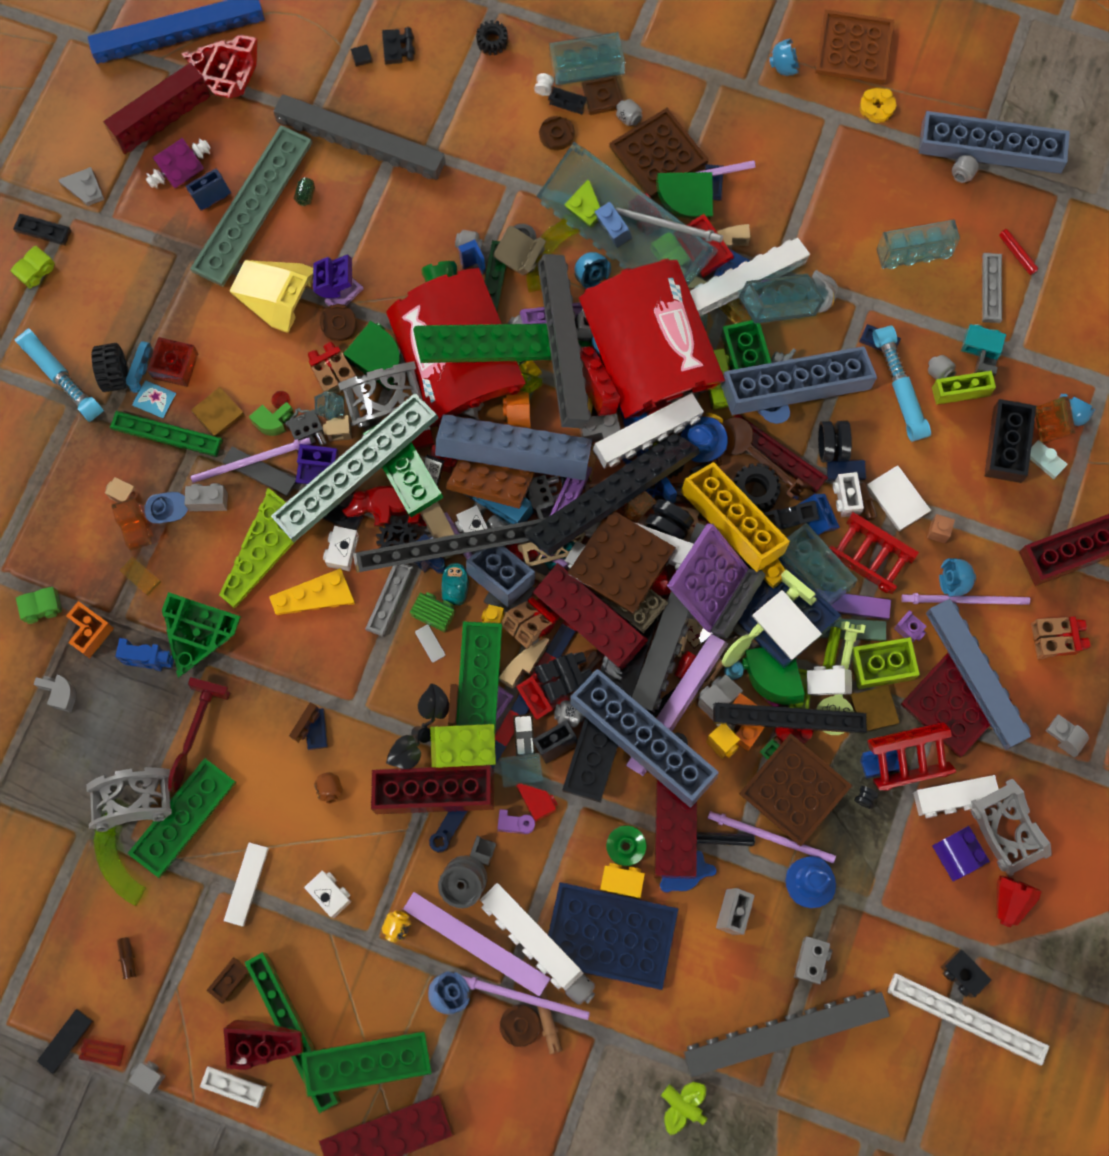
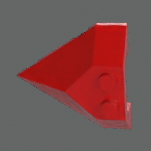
[182,35,258,99]

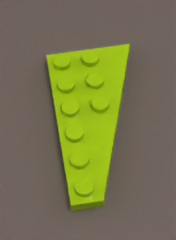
[219,488,297,609]

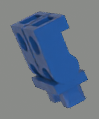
[115,638,174,672]

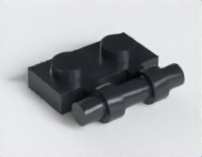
[382,27,415,65]

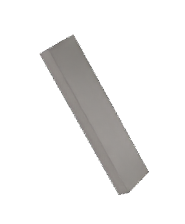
[982,253,1002,323]
[365,564,414,637]

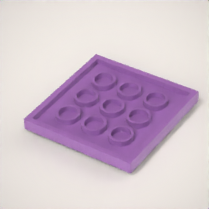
[667,523,749,633]

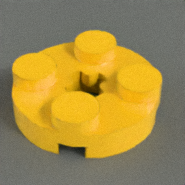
[860,88,896,123]

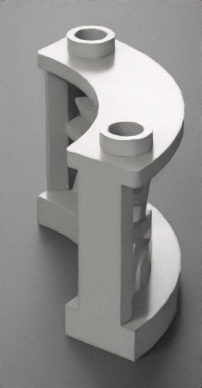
[338,362,425,428]
[86,767,172,832]
[971,778,1052,876]

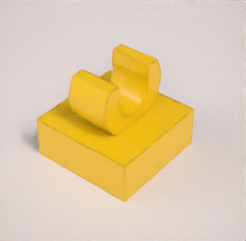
[519,360,542,385]

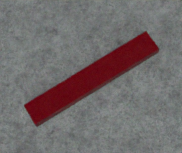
[734,414,828,493]

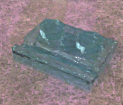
[500,753,543,787]

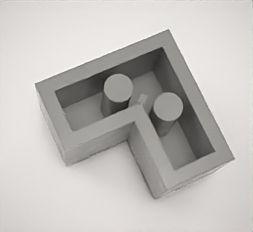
[579,414,621,442]
[697,675,743,720]

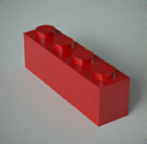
[580,346,621,416]

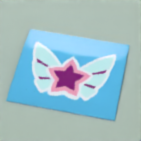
[132,380,177,418]

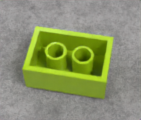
[851,637,920,690]
[430,724,496,767]

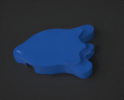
[660,851,716,893]

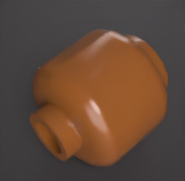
[314,772,343,804]

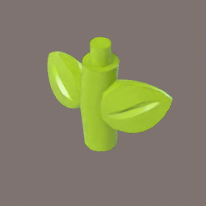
[661,1082,708,1135]

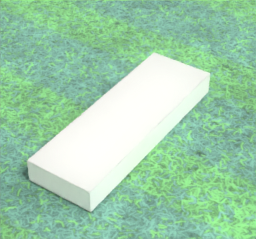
[200,1066,266,1108]

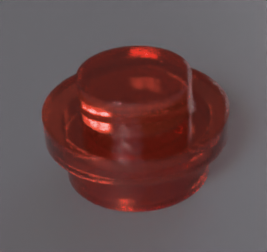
[271,391,290,409]

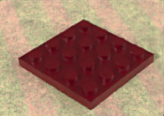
[900,652,1012,758]

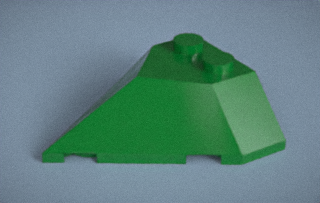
[162,592,241,678]

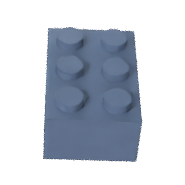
[466,546,535,607]

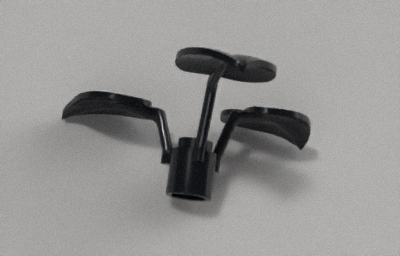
[386,683,449,769]

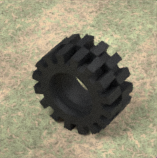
[476,20,508,55]

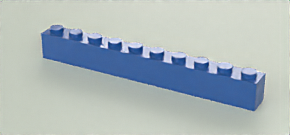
[87,0,265,64]

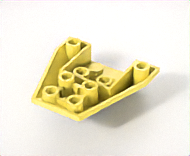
[230,260,313,333]

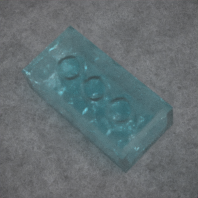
[549,32,625,85]
[877,219,960,269]
[739,274,825,324]
[779,523,858,605]

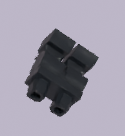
[534,652,592,702]

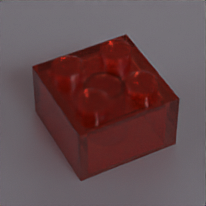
[147,337,198,387]

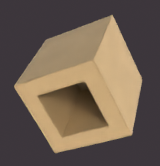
[105,477,139,508]

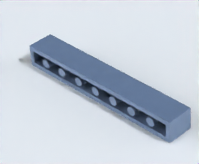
[926,599,1031,750]

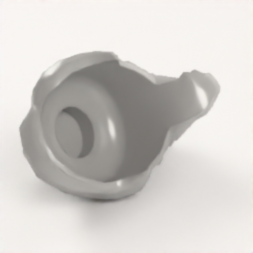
[808,270,838,313]

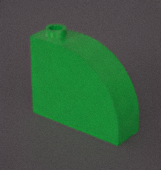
[656,172,713,220]
[343,320,401,391]
[742,648,805,705]

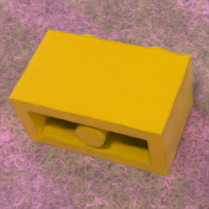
[706,724,740,759]
[600,863,645,899]

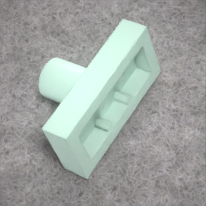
[1030,440,1068,479]

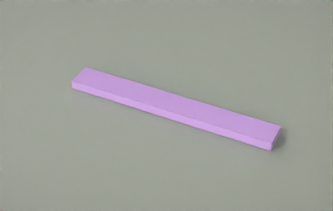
[626,634,728,776]
[403,892,550,997]

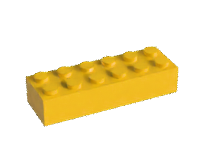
[681,462,790,572]

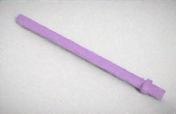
[191,438,311,483]
[901,593,1030,605]
[708,811,836,863]
[462,976,590,1020]

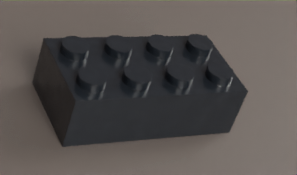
[984,399,1036,483]

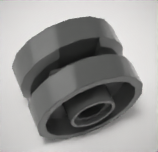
[438,856,488,908]

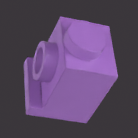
[894,610,927,643]

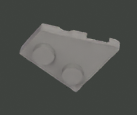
[58,167,104,206]

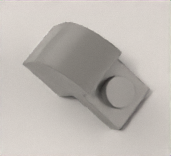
[34,675,76,713]
[1046,714,1089,757]

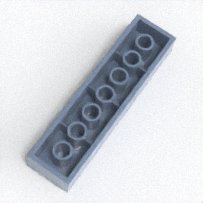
[918,111,1070,174]
[721,346,877,415]
[435,414,592,480]
[571,669,719,808]

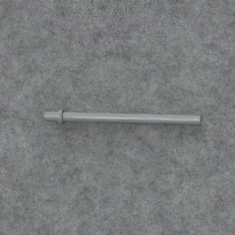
[616,207,723,242]

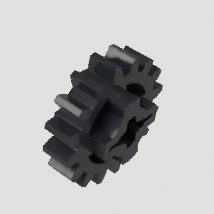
[376,519,418,548]

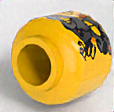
[382,910,411,943]

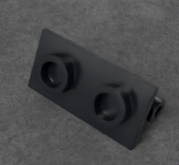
[548,87,587,115]

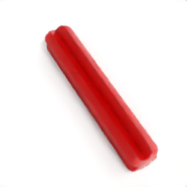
[999,229,1038,275]

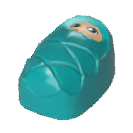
[441,563,469,606]

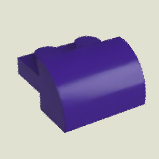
[313,254,352,299]
[296,444,339,485]
[932,826,990,881]

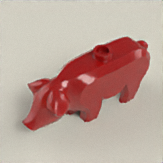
[342,486,427,527]

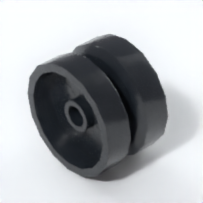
[818,420,852,463]
[644,499,694,540]

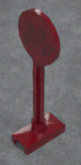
[168,677,231,792]

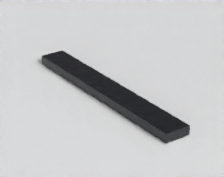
[713,702,867,734]

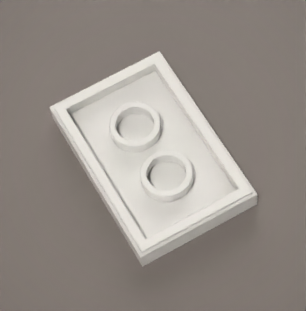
[867,465,931,532]
[752,590,822,660]

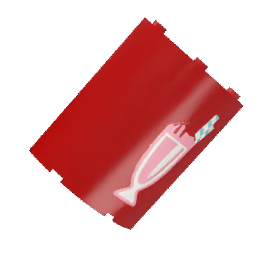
[579,258,725,419]
[386,268,526,428]

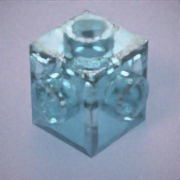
[314,391,344,420]

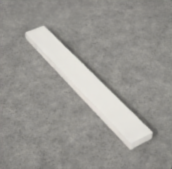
[887,973,1049,1066]

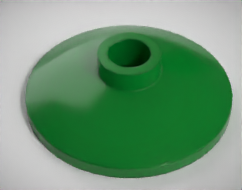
[606,826,646,866]

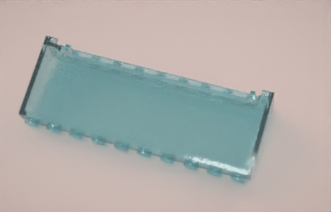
[537,142,719,285]

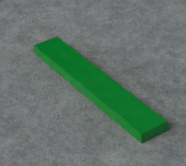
[110,411,223,457]

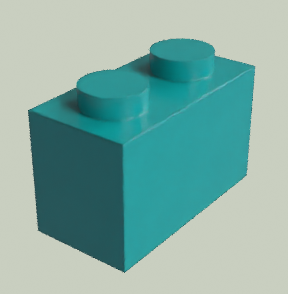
[961,324,1006,360]

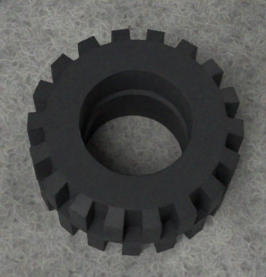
[91,343,128,392]
[733,463,781,513]

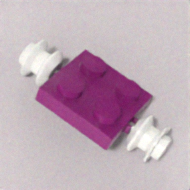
[146,138,211,189]

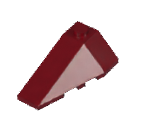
[223,1020,303,1070]

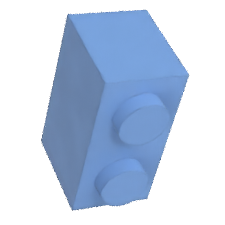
[595,202,632,248]

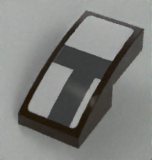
[513,714,536,757]

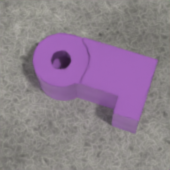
[497,809,535,834]

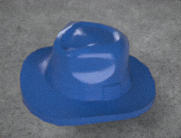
[681,417,728,463]
[785,856,836,908]

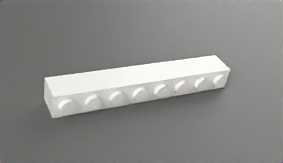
[690,238,810,317]

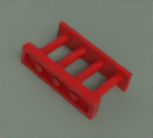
[826,512,919,594]
[867,722,956,791]

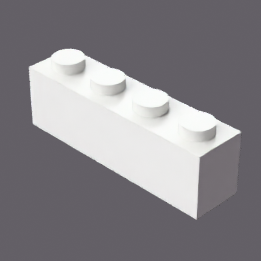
[913,775,999,818]

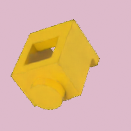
[481,604,505,624]

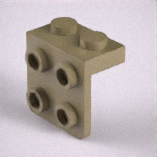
[493,226,546,275]

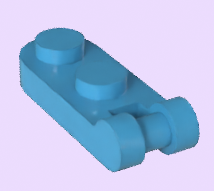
[126,341,153,393]

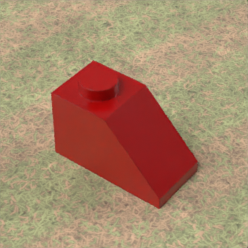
[516,783,558,823]

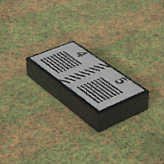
[424,454,445,487]

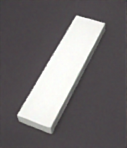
[224,843,269,927]

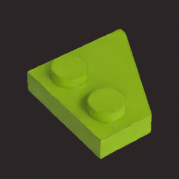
[564,179,600,228]

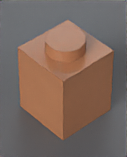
[927,514,955,544]

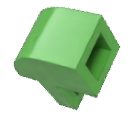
[249,402,294,436]

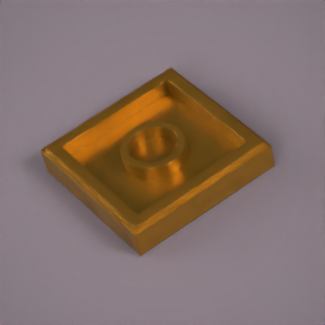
[191,387,244,437]
[850,686,900,732]

